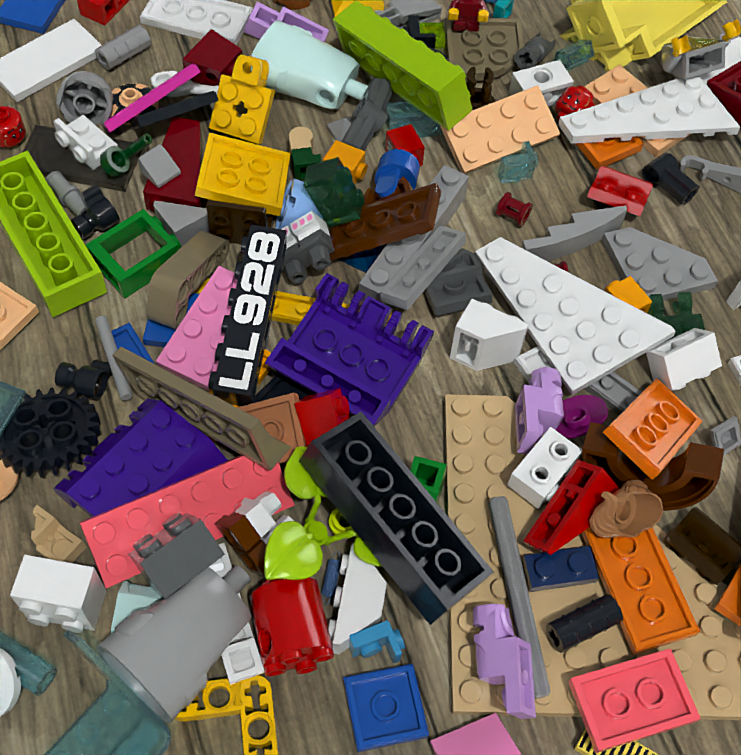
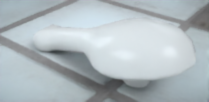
[150,71,219,97]

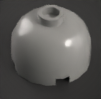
[56,71,113,124]

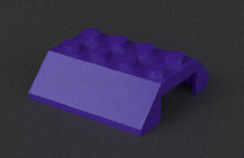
[265,273,434,427]
[53,398,228,517]

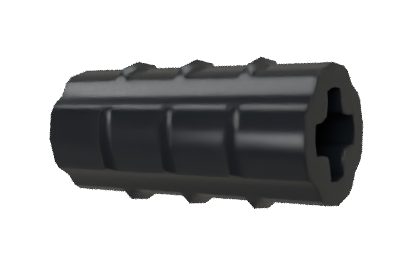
[546,594,623,653]

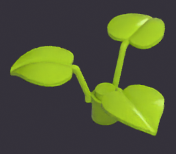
[264,446,383,580]

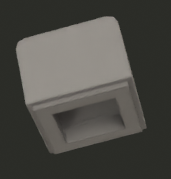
[138,144,181,188]

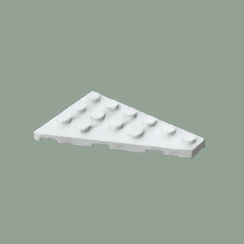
[475,237,675,395]

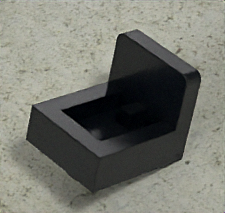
[403,15,436,49]

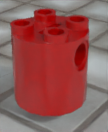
[250,577,334,677]

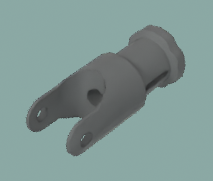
[515,33,556,69]

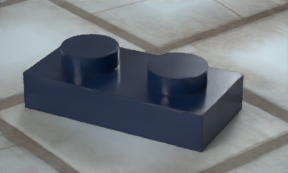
[522,546,599,592]

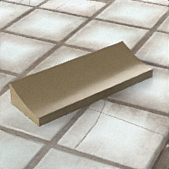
[112,347,292,471]

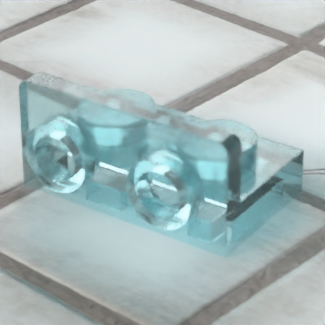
[386,101,443,138]

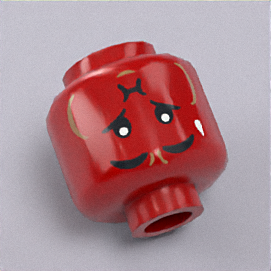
[554,85,594,121]
[0,106,26,148]

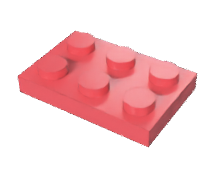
[568,648,701,754]

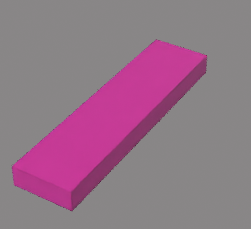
[102,64,200,133]

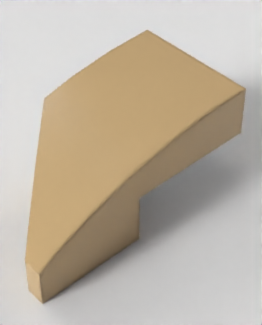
[31,505,87,563]

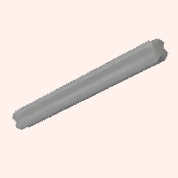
[488,496,550,699]

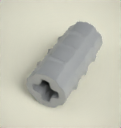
[95,25,151,70]

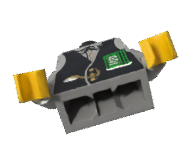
[660,19,741,80]

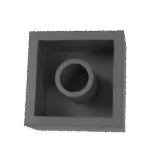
[128,513,225,599]

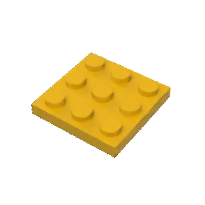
[195,132,291,216]

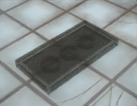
[23,125,142,192]

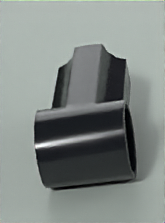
[642,152,700,205]

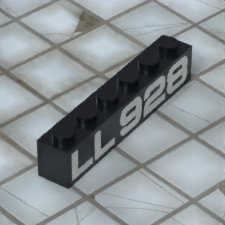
[208,225,287,406]

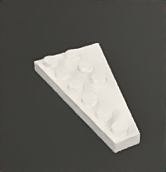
[558,76,740,144]

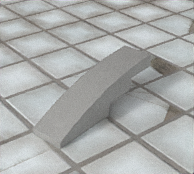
[521,205,627,261]

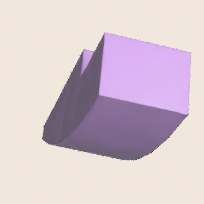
[244,2,329,42]

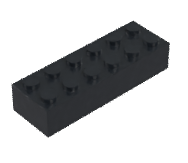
[299,412,494,625]

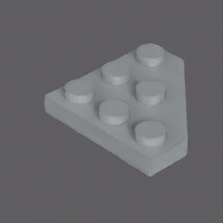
[602,227,718,304]

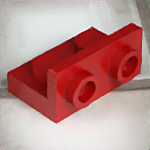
[587,166,653,216]

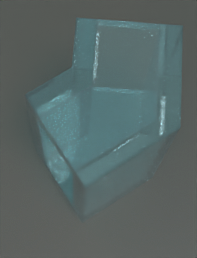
[554,40,595,71]

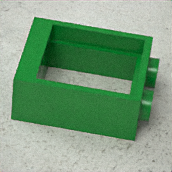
[86,209,181,299]

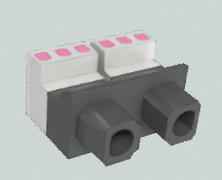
[281,211,335,284]

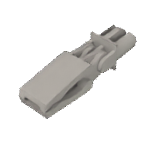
[374,0,442,29]

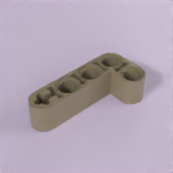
[147,231,230,329]

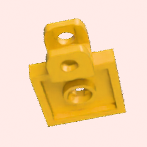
[209,55,275,144]

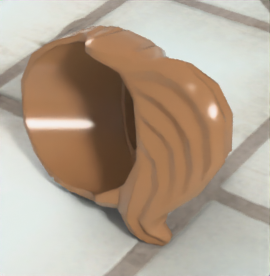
[589,480,663,538]

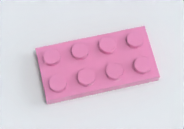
[156,266,238,392]

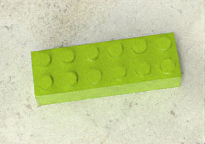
[332,0,472,131]
[0,150,108,318]

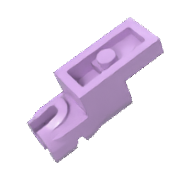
[514,367,564,454]
[473,604,536,719]

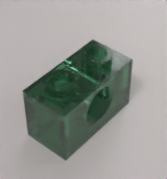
[303,157,365,228]

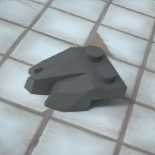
[424,248,492,316]

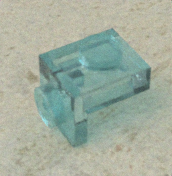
[498,141,538,184]

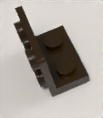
[206,200,274,244]

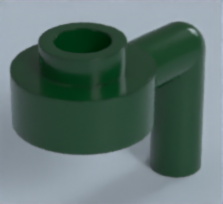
[100,134,152,177]

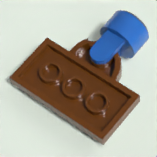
[329,149,442,260]

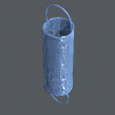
[321,551,341,605]

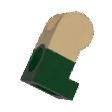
[289,127,322,181]

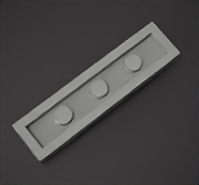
[380,225,466,310]

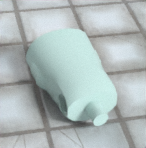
[251,20,368,110]

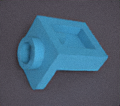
[349,620,405,664]

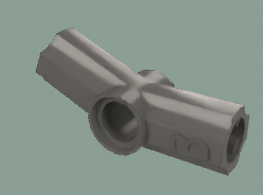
[341,78,393,151]

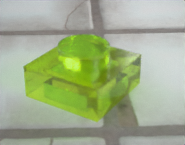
[419,22,445,48]

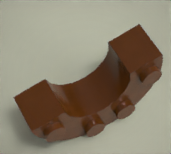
[582,422,725,511]

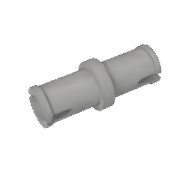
[46,171,87,216]

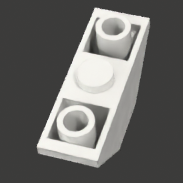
[328,543,387,654]

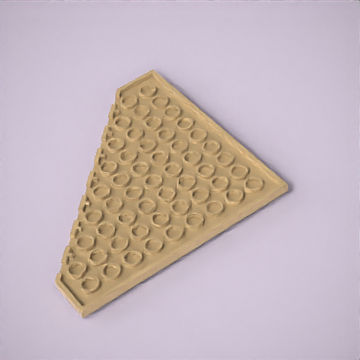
[444,394,741,720]

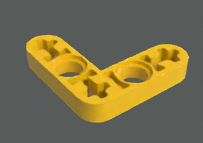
[175,675,278,755]

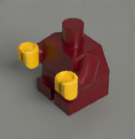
[448,0,489,32]

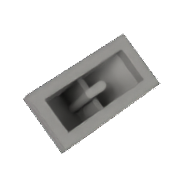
[153,201,210,247]

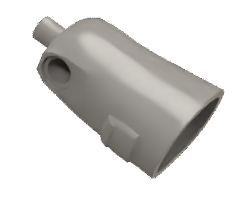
[96,565,252,723]

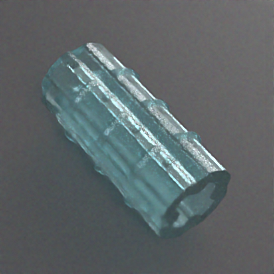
[0,631,57,696]

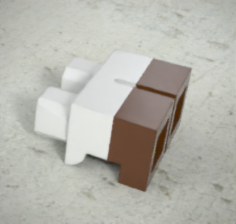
[214,491,294,577]

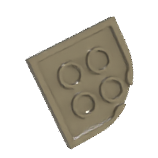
[445,18,523,81]

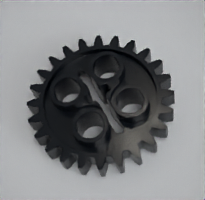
[0,387,101,478]

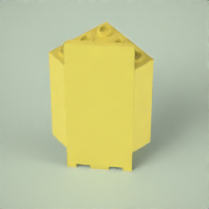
[560,0,727,72]

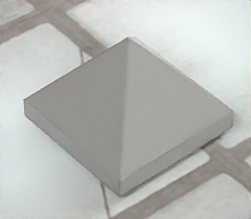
[327,116,353,142]
[710,416,741,455]

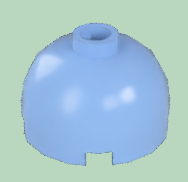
[274,178,325,229]

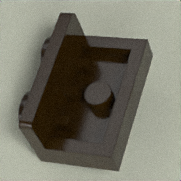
[664,507,741,586]

